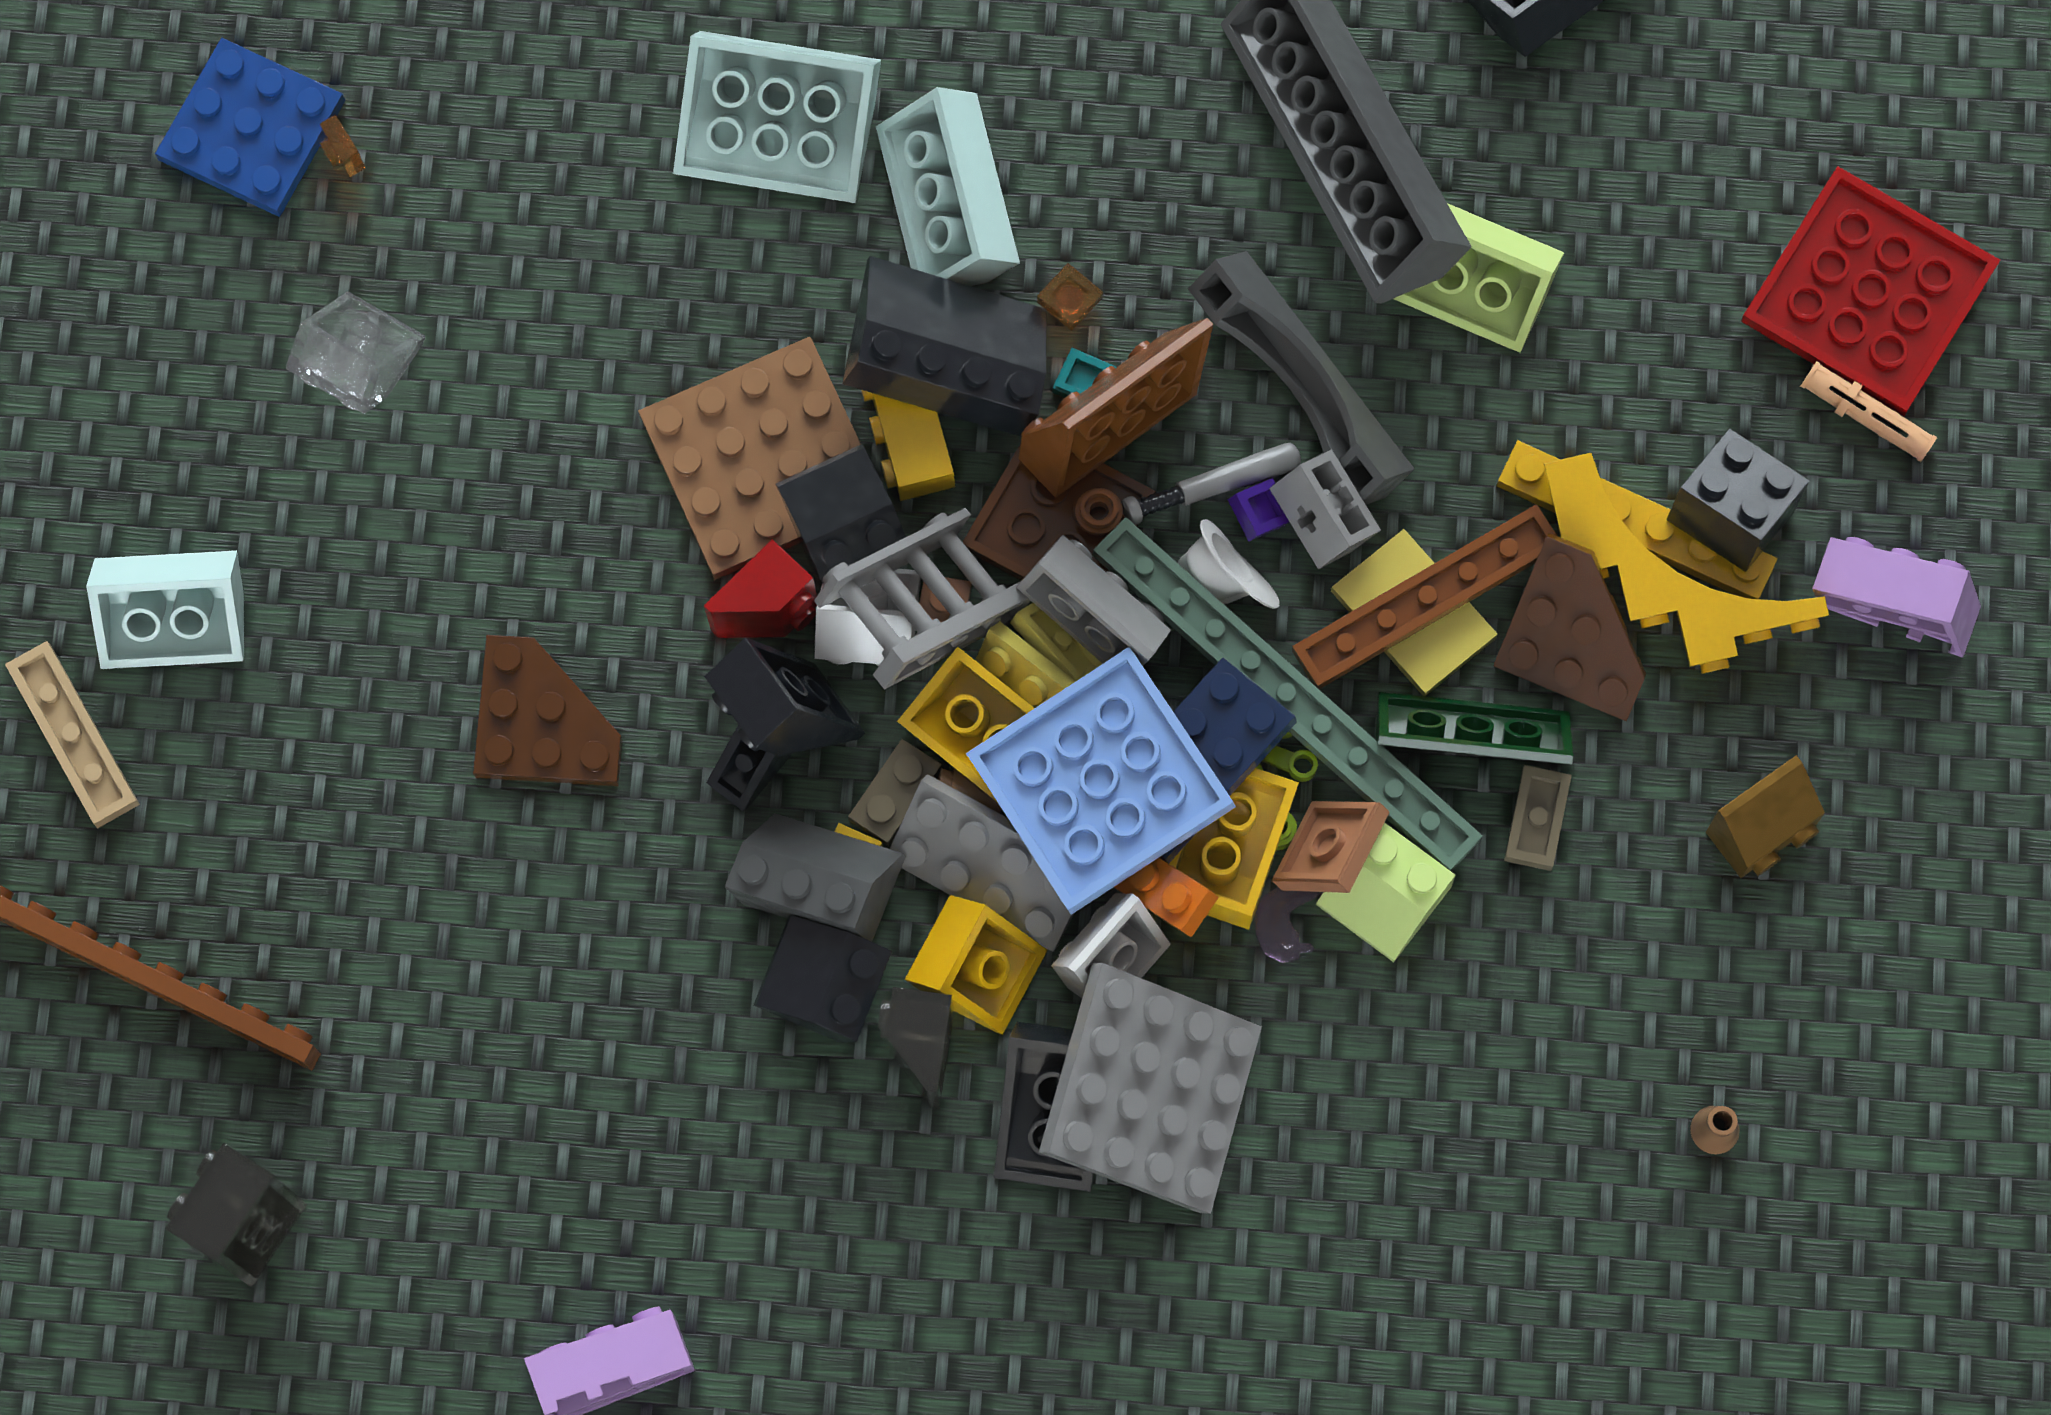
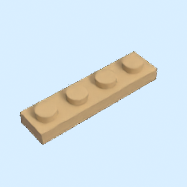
[5,641,140,828]

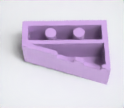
[1812,537,1981,658]
[524,1306,695,1415]

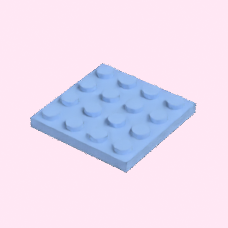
[966,647,1236,915]

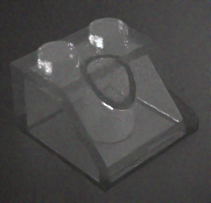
[285,291,426,414]

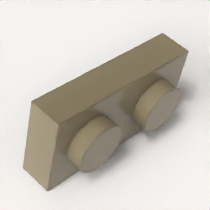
[848,739,942,847]
[1504,765,1572,871]

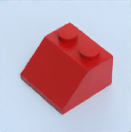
[704,539,817,638]

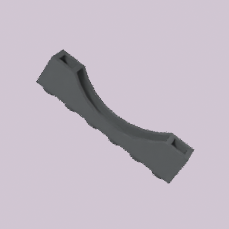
[1188,251,1414,505]

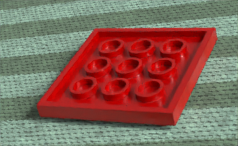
[1741,166,2000,417]

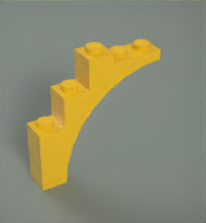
[1544,453,1829,674]

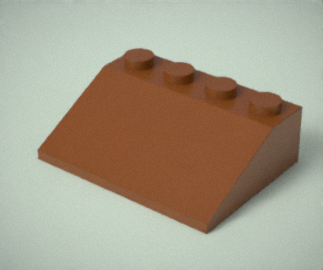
[1018,318,1213,498]

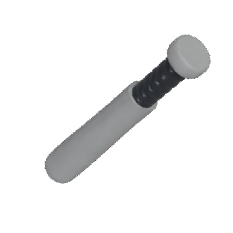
[1121,443,1301,525]

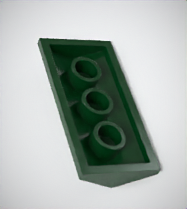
[1375,692,1573,764]

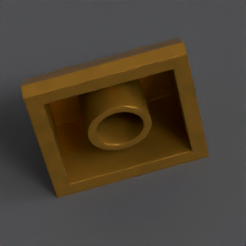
[1706,755,1825,878]

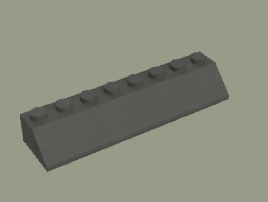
[1220,0,1472,304]

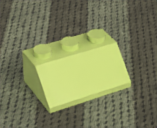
[1393,203,1564,353]

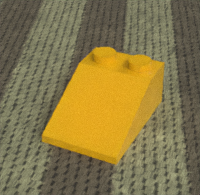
[1169,768,1299,930]

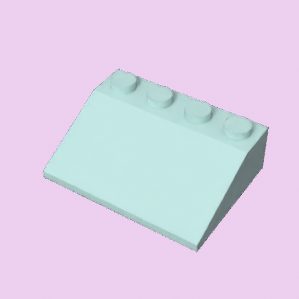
[673,31,881,203]

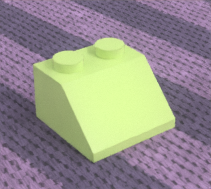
[1316,823,1456,962]

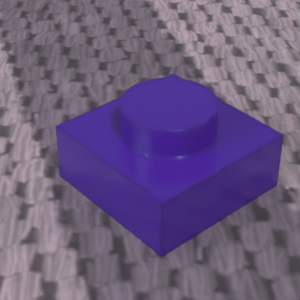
[1227,478,1290,542]

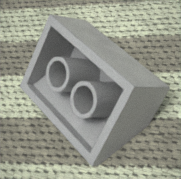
[1016,535,1171,666]

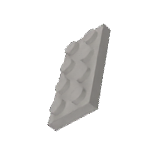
[890,774,1074,952]

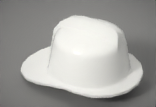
[1178,519,1279,609]

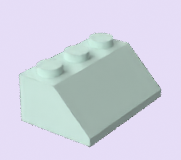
[86,551,244,669]

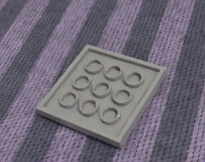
[1039,963,1262,1214]

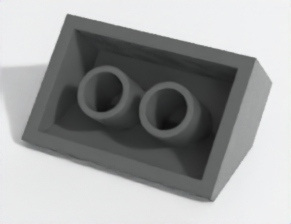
[724,813,906,942]

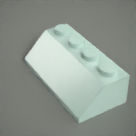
[876,87,1020,286]

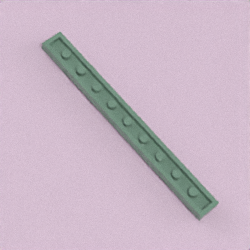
[1093,517,1483,871]

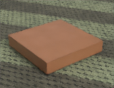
[1272,801,1390,893]

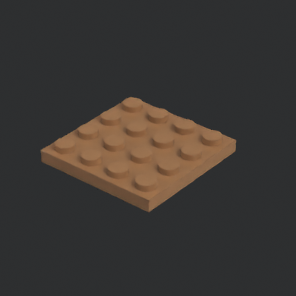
[638,336,861,580]

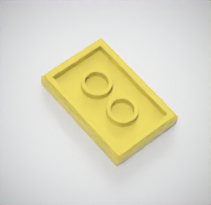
[1331,529,1498,696]

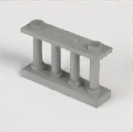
[814,508,1031,690]

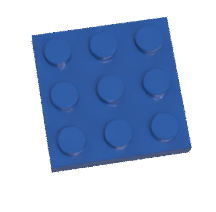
[155,37,346,217]

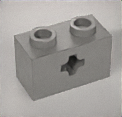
[1269,449,1381,569]

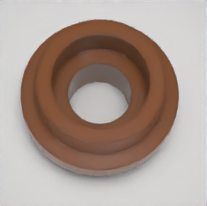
[1075,488,1123,536]

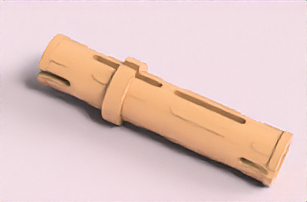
[1800,361,1937,462]

